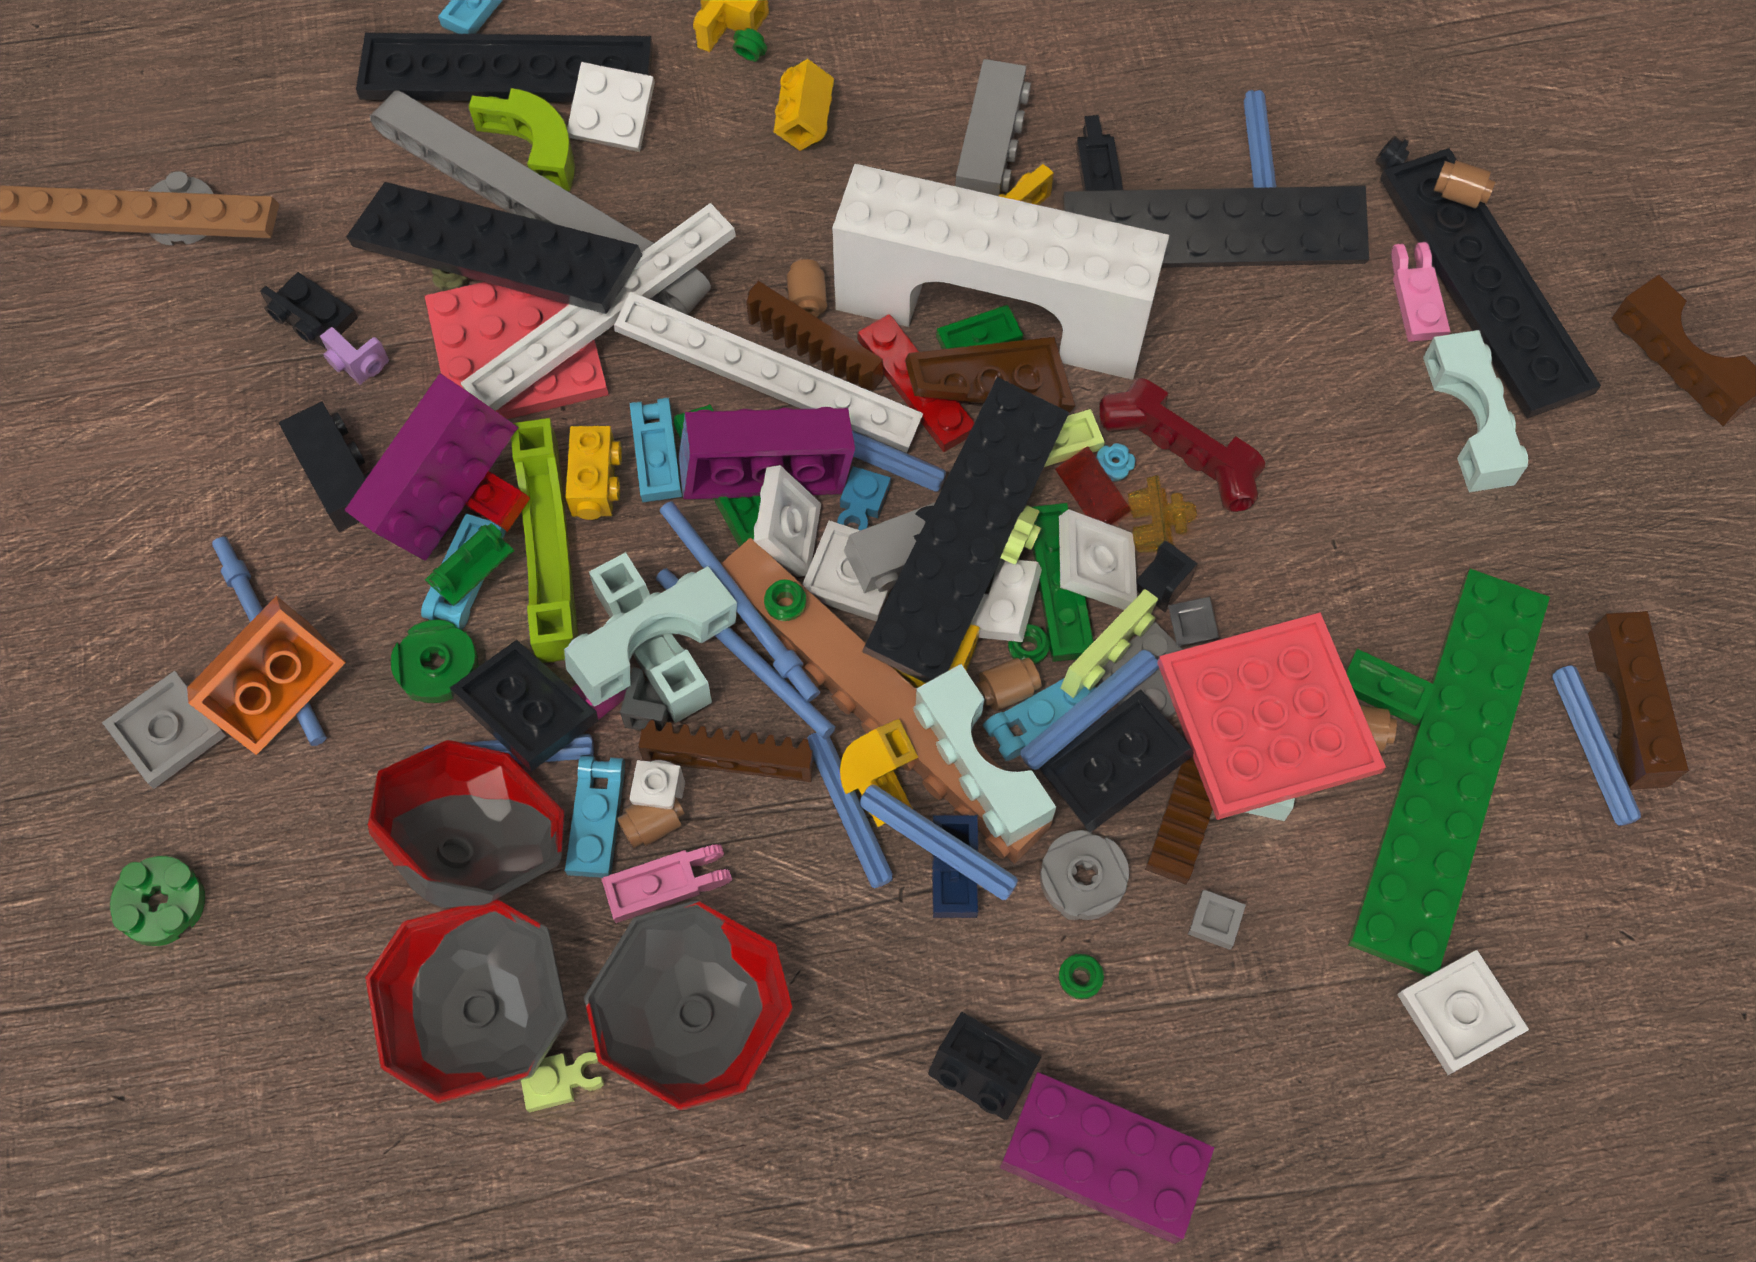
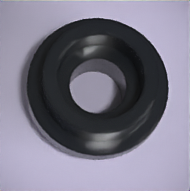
[1375,135,1410,171]

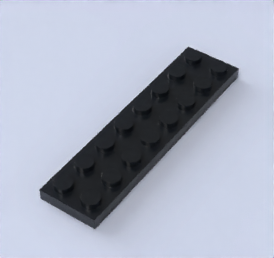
[356,33,653,102]
[1380,148,1601,419]
[346,182,642,314]
[1063,186,1369,268]
[862,377,1069,683]

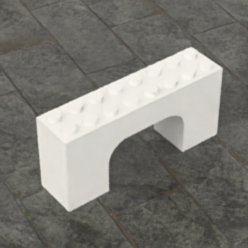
[832,164,1169,380]

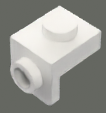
[630,760,685,809]

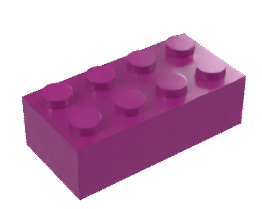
[345,373,518,561]
[679,407,855,499]
[1000,1072,1215,1244]

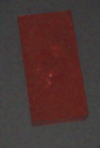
[1055,446,1132,525]

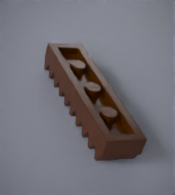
[746,281,883,392]
[638,720,814,782]
[1145,757,1213,885]

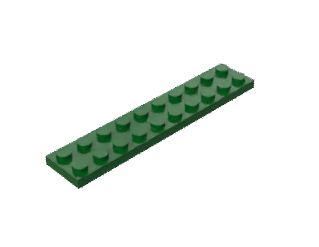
[1348,569,1550,977]

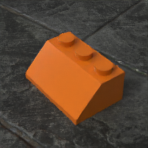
[187,596,346,755]

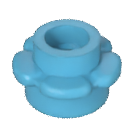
[1096,443,1135,481]

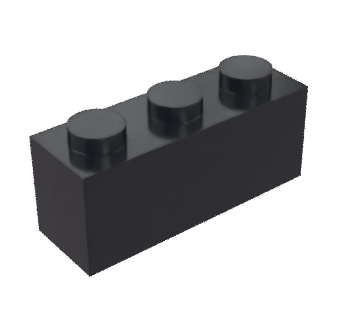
[278,401,370,532]

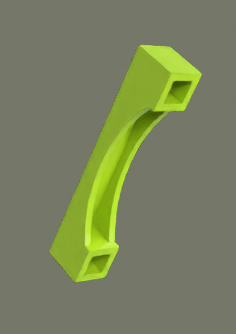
[511,418,578,663]

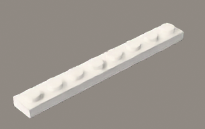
[461,203,736,411]
[614,291,923,453]

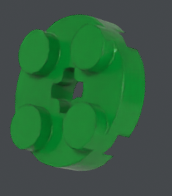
[391,620,478,703]
[110,856,205,946]

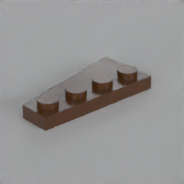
[905,337,1075,413]

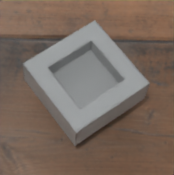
[1188,889,1246,950]

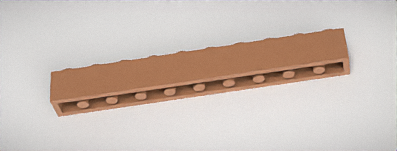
[721,537,1054,864]

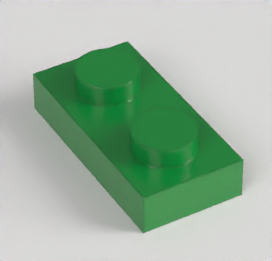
[936,304,1023,349]
[1346,649,1436,726]

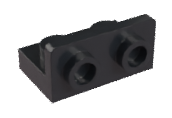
[260,272,358,350]
[928,1011,1041,1120]

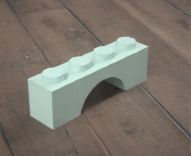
[1423,330,1528,492]
[589,552,712,723]
[564,566,737,707]
[913,664,1056,846]

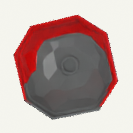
[368,740,564,907]
[365,899,569,1104]
[584,900,793,1111]

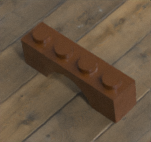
[1611,275,1756,427]
[1588,611,1689,790]

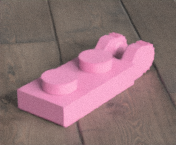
[1391,242,1450,342]
[602,844,732,923]

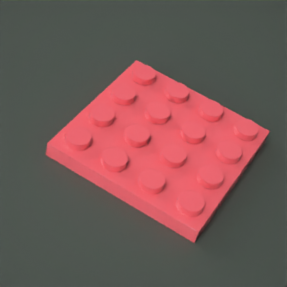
[425,282,609,419]
[1157,612,1386,820]

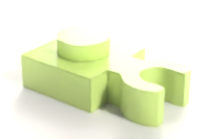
[1000,505,1041,565]
[521,1052,604,1113]

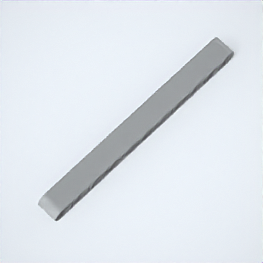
[370,90,711,315]

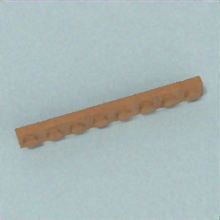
[0,186,279,238]

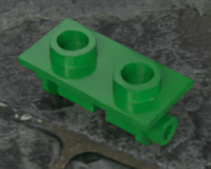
[425,523,514,606]

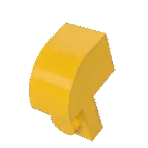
[693,0,769,52]
[840,719,918,827]

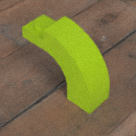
[469,88,575,192]

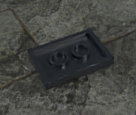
[450,640,599,772]
[1039,689,1194,833]

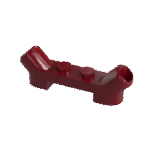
[1099,378,1265,512]

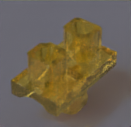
[1127,475,1197,553]

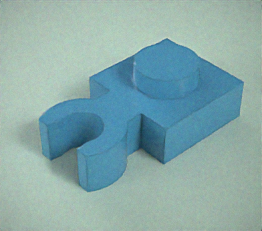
[837,466,891,530]

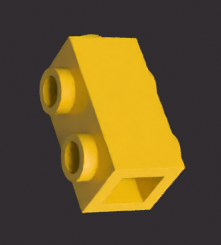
[773,58,834,151]
[566,426,622,520]

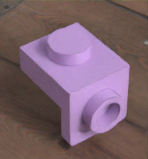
[320,327,389,385]

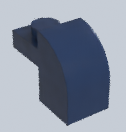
[932,815,978,918]

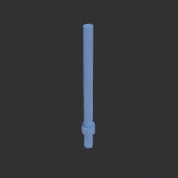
[660,501,820,702]
[212,537,327,746]
[656,568,835,739]

